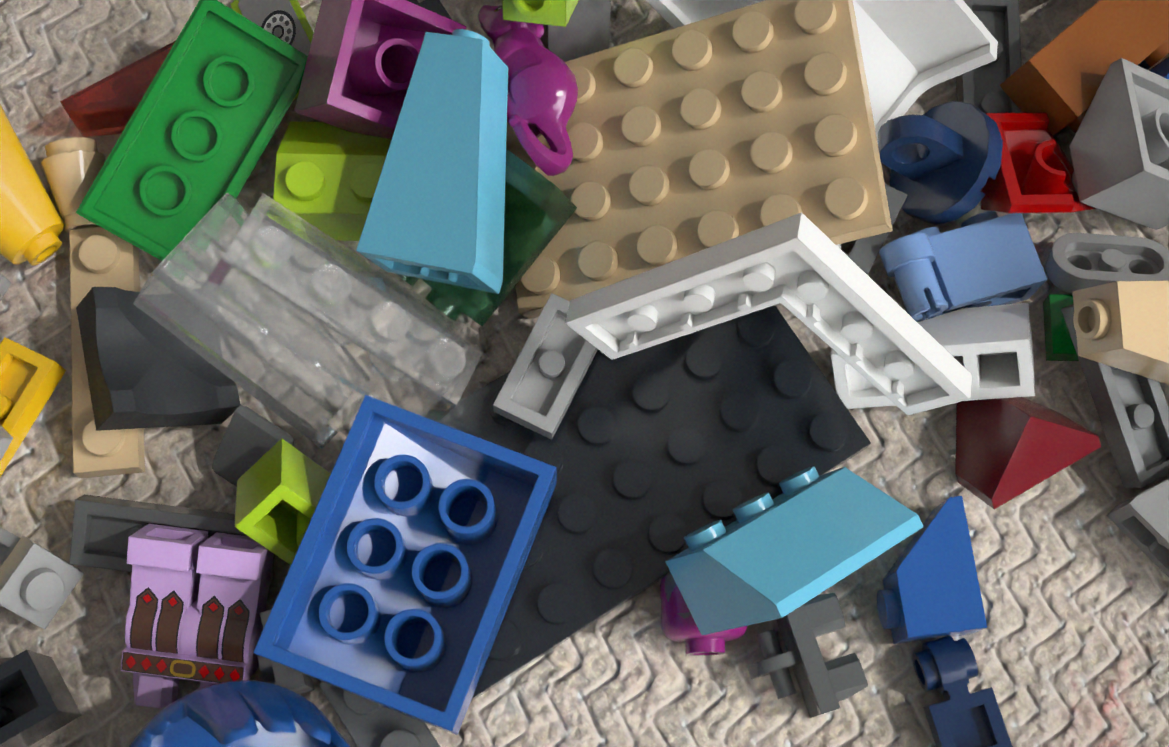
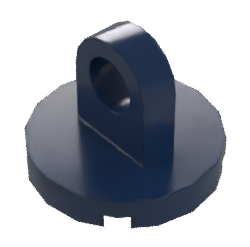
[877,101,1003,225]

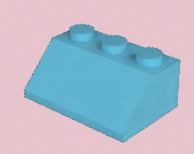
[665,466,924,635]

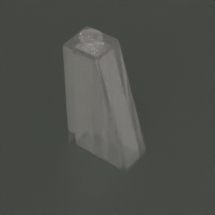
[133,193,379,449]

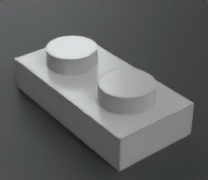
[493,293,598,440]

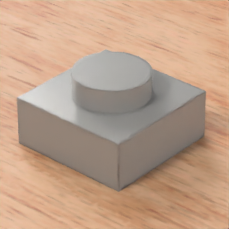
[0,536,84,629]

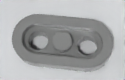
[1045,233,1169,294]

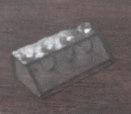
[198,193,482,422]

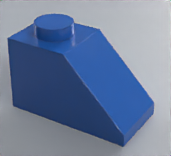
[877,496,987,644]

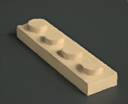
[69,227,145,478]

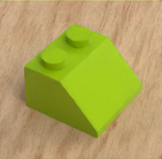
[272,121,392,241]

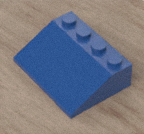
[253,395,557,735]

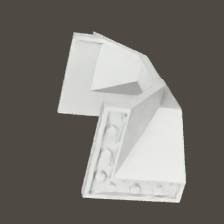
[565,0,998,415]

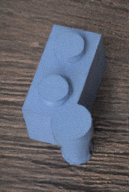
[879,211,1048,322]

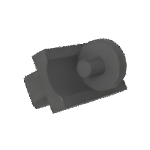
[747,593,868,718]

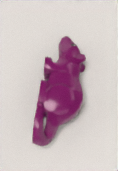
[478,5,578,176]

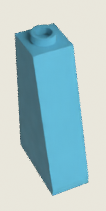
[356,29,508,294]

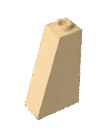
[1072,281,1169,385]

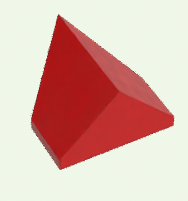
[981,113,1097,213]

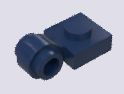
[912,636,1013,747]

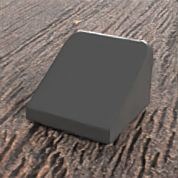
[212,405,294,487]

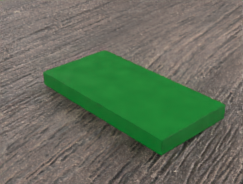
[76,0,308,277]

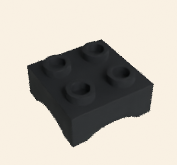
[76,287,241,431]

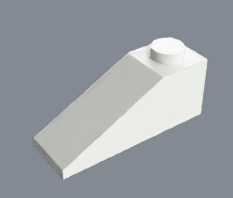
[830,303,1035,409]

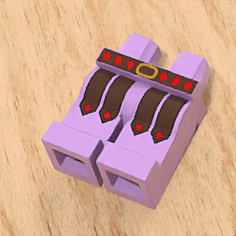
[121,524,274,708]

